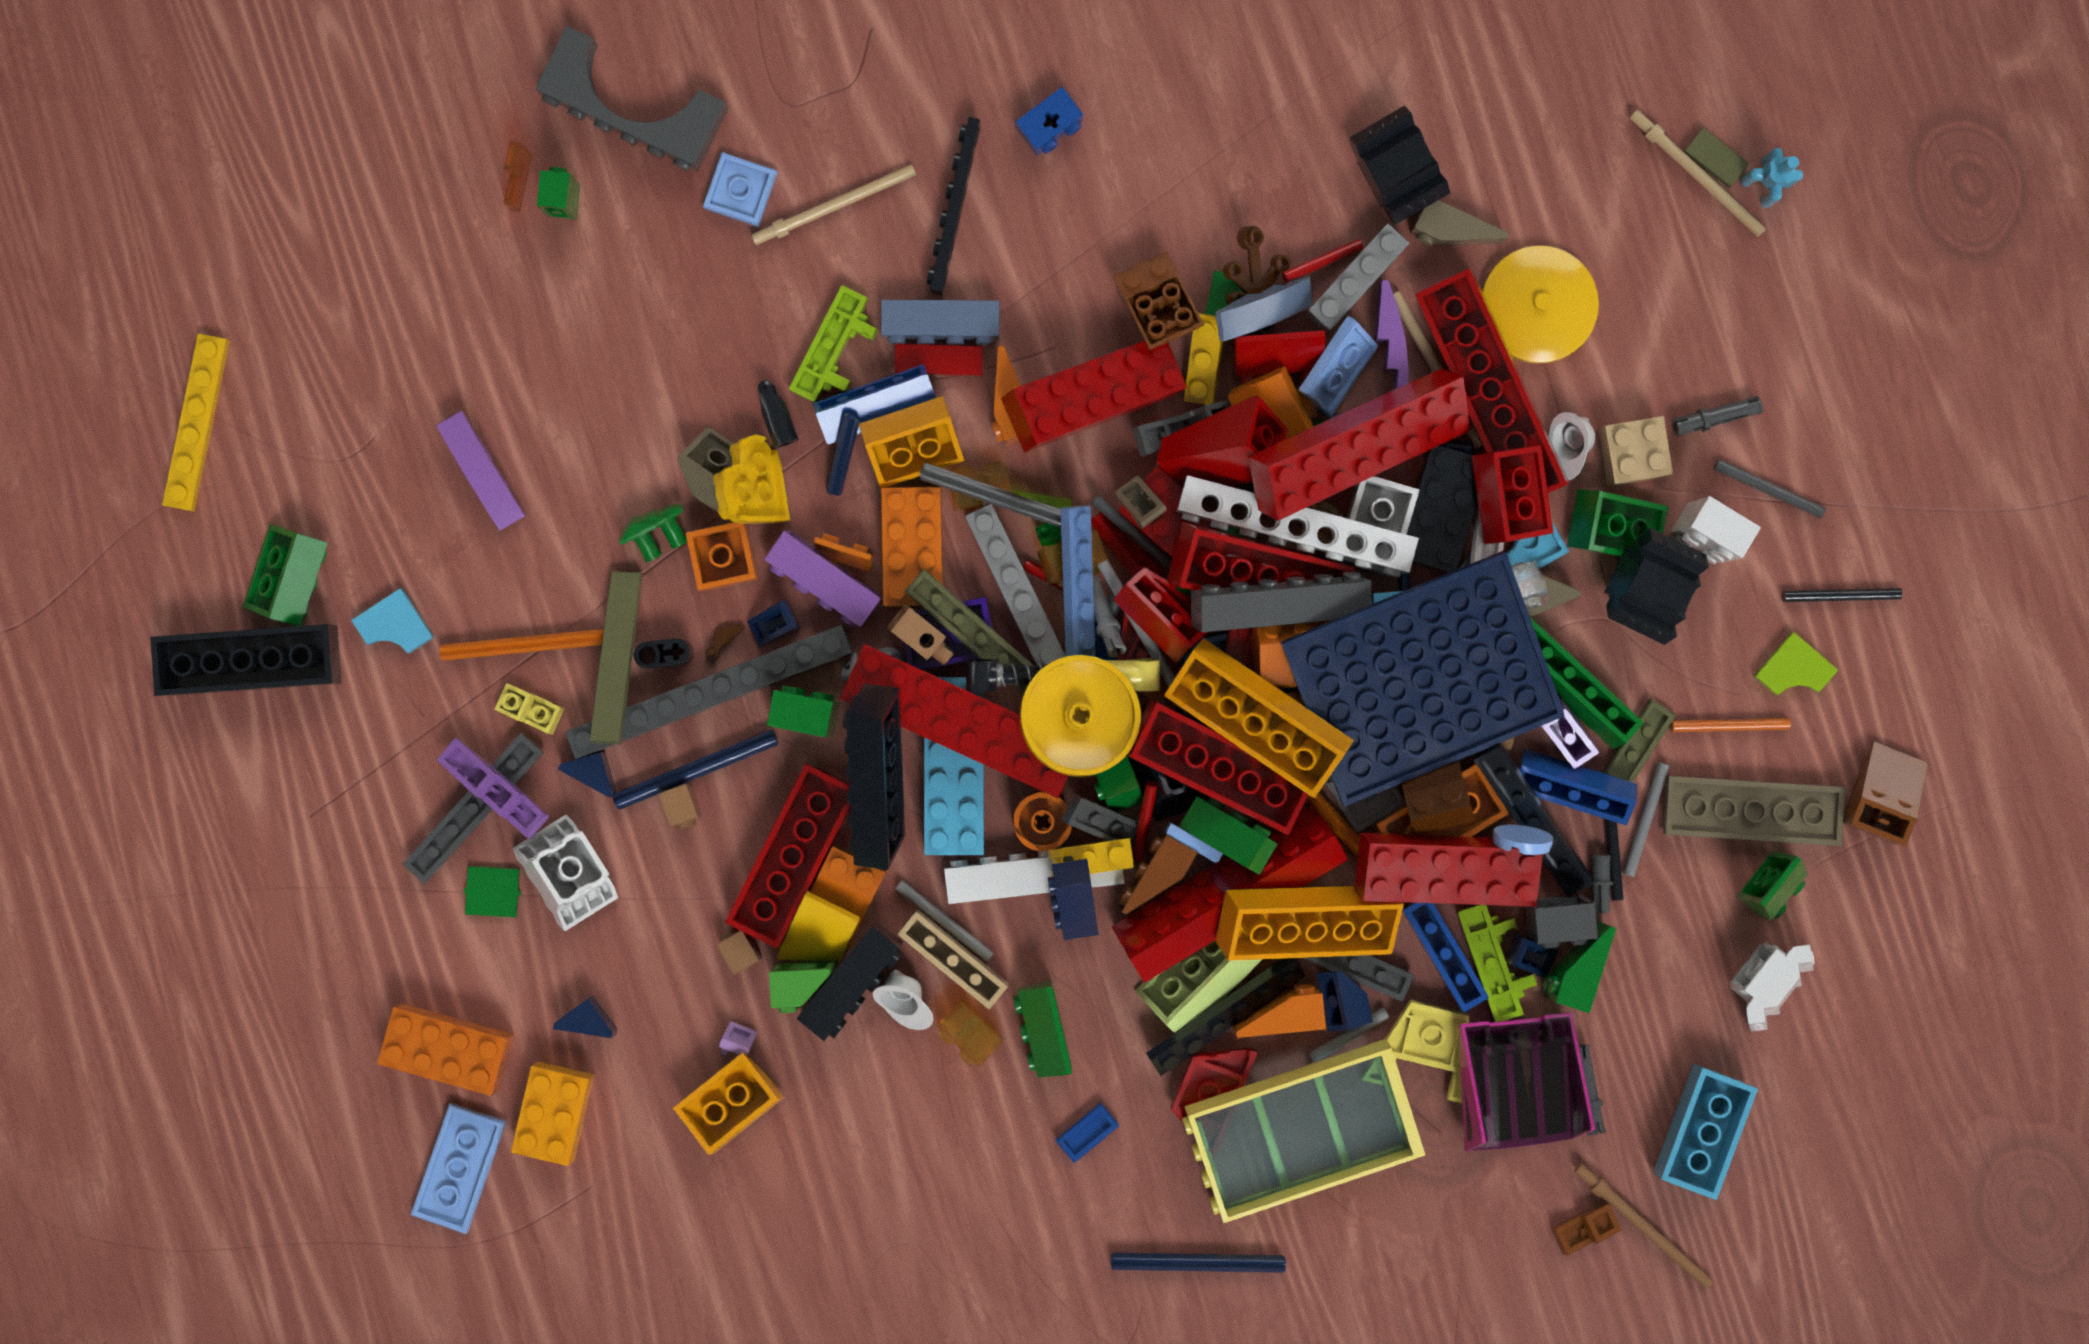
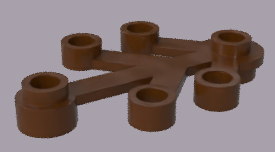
[1223,226,1290,336]

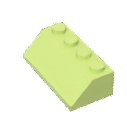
[1135,940,1262,1033]

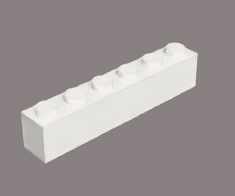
[944,851,1125,904]

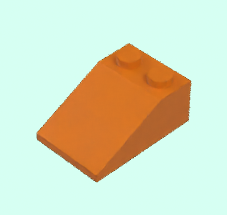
[991,345,1020,447]
[810,845,888,950]
[1232,983,1326,1038]

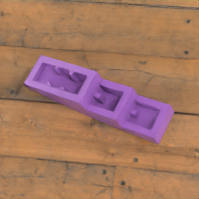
[1374,280,1409,390]
[436,410,525,531]
[437,738,549,839]

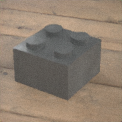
[1524,894,1598,948]

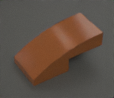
[1551,1203,1621,1256]

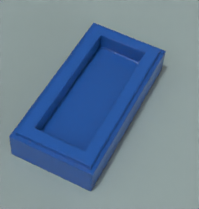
[1055,1102,1119,1163]

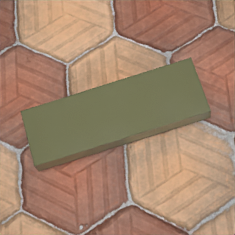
[1602,699,1676,782]

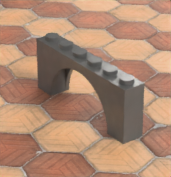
[535,26,728,172]

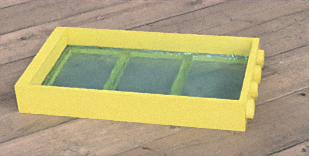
[1182,1039,1425,1223]

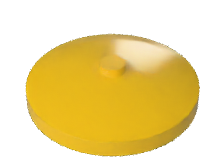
[1482,246,1599,364]
[1019,655,1141,777]

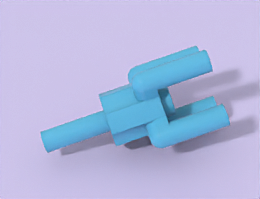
[1740,148,1803,208]

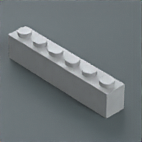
[965,504,1066,666]

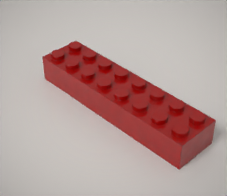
[1415,268,1570,493]
[1248,368,1471,521]
[839,644,1069,798]
[1112,805,1348,983]

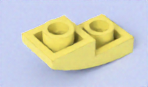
[494,683,565,735]

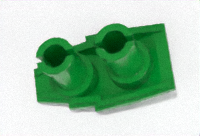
[619,504,687,562]

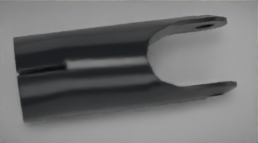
[758,380,799,448]

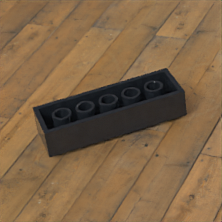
[150,624,341,696]
[843,683,905,870]

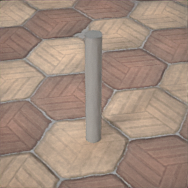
[1308,1008,1389,1063]

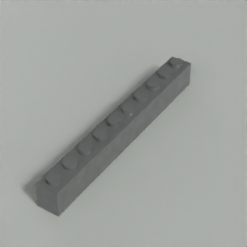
[565,625,854,759]

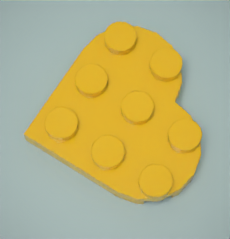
[713,434,790,524]

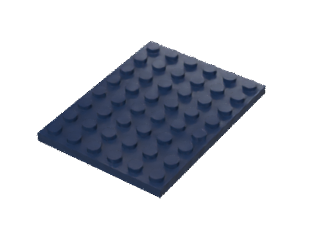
[1280,551,1565,807]

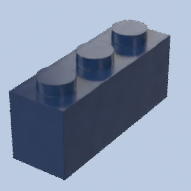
[1048,859,1099,940]

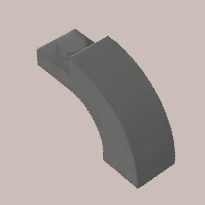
[1132,400,1230,457]

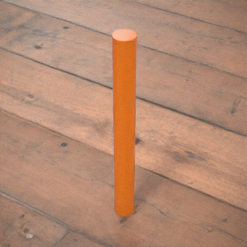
[1670,718,1791,732]

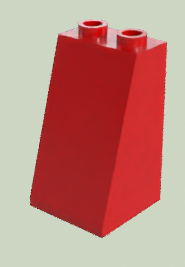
[1157,395,1288,488]

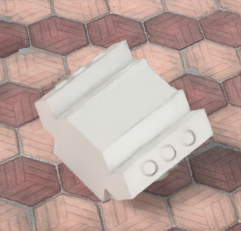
[512,815,618,931]
[1729,942,1815,1031]

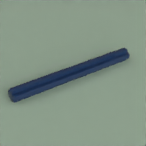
[612,730,778,810]
[1111,1253,1286,1273]

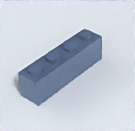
[881,300,1000,345]

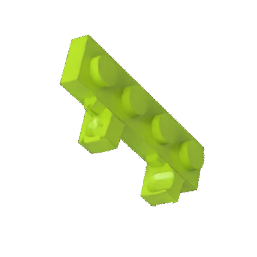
[789,285,878,403]
[1457,905,1537,1022]

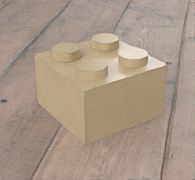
[1598,416,1673,487]

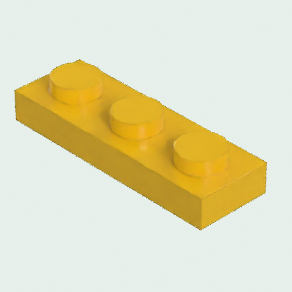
[1184,313,1223,405]

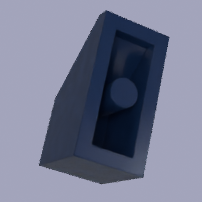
[1316,971,1373,1031]

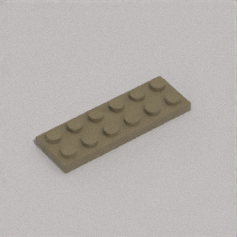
[1663,776,1845,846]

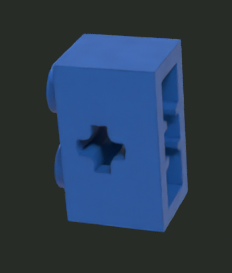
[1015,87,1083,156]

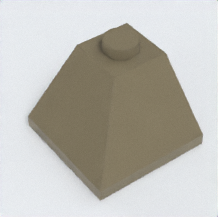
[677,426,734,512]

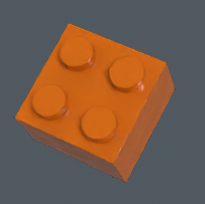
[686,522,760,592]

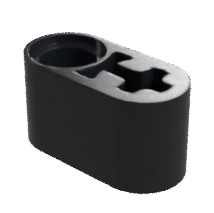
[633,638,693,669]

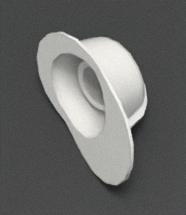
[1548,412,1595,480]
[872,970,934,1030]

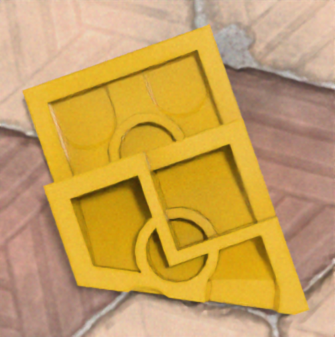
[776,891,861,961]

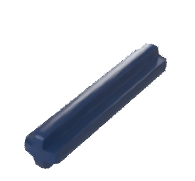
[826,413,860,496]

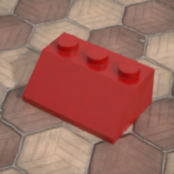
[1232,330,1325,384]
[1472,445,1553,544]

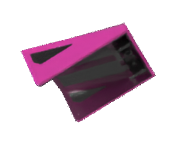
[1458,1012,1595,1152]

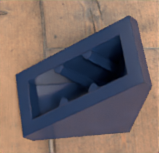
[747,600,801,647]
[558,752,617,797]
[1505,933,1558,978]
[553,996,617,1038]

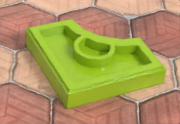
[1753,632,1838,695]

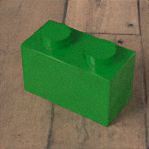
[536,167,580,220]

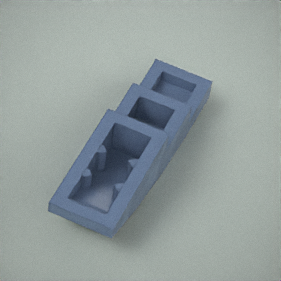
[1215,276,1313,341]

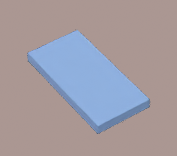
[411,1102,507,1234]

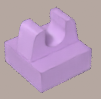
[719,1021,757,1056]

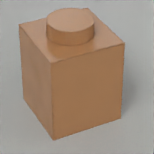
[658,783,702,830]
[716,927,762,975]

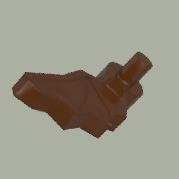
[706,624,745,662]

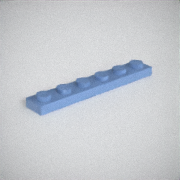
[1061,505,1096,657]

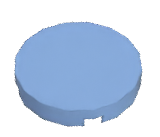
[1492,825,1553,855]

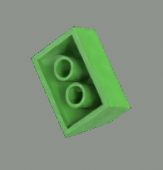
[769,961,837,1013]

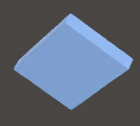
[1299,316,1378,418]

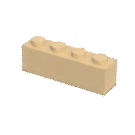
[897,909,1009,1010]

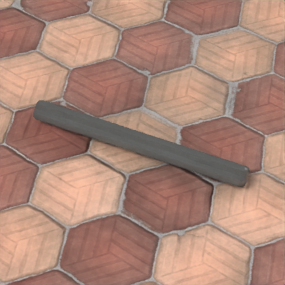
[919,463,1061,528]

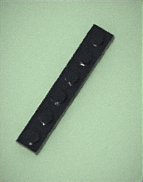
[926,117,981,296]
[1474,743,1594,897]
[1146,958,1305,1076]

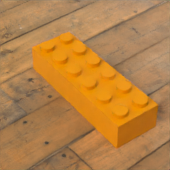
[1164,638,1354,798]
[1216,886,1404,961]

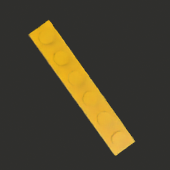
[162,333,230,512]

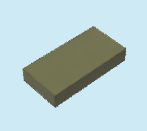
[1684,128,1749,188]

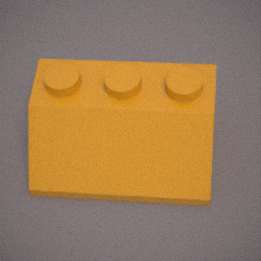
[673,1052,785,1155]

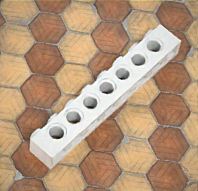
[1176,475,1419,578]

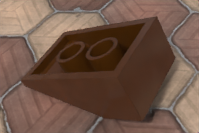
[1402,760,1475,836]

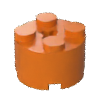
[1013,791,1072,851]

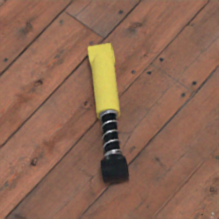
[966,658,1160,692]

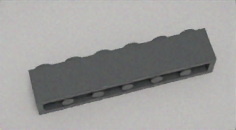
[1191,572,1371,632]

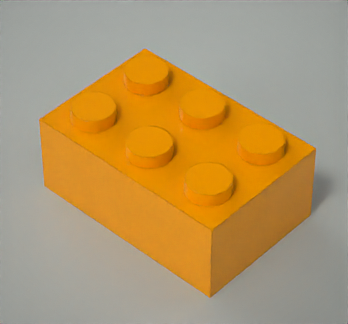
[859,396,964,488]
[511,1061,595,1166]

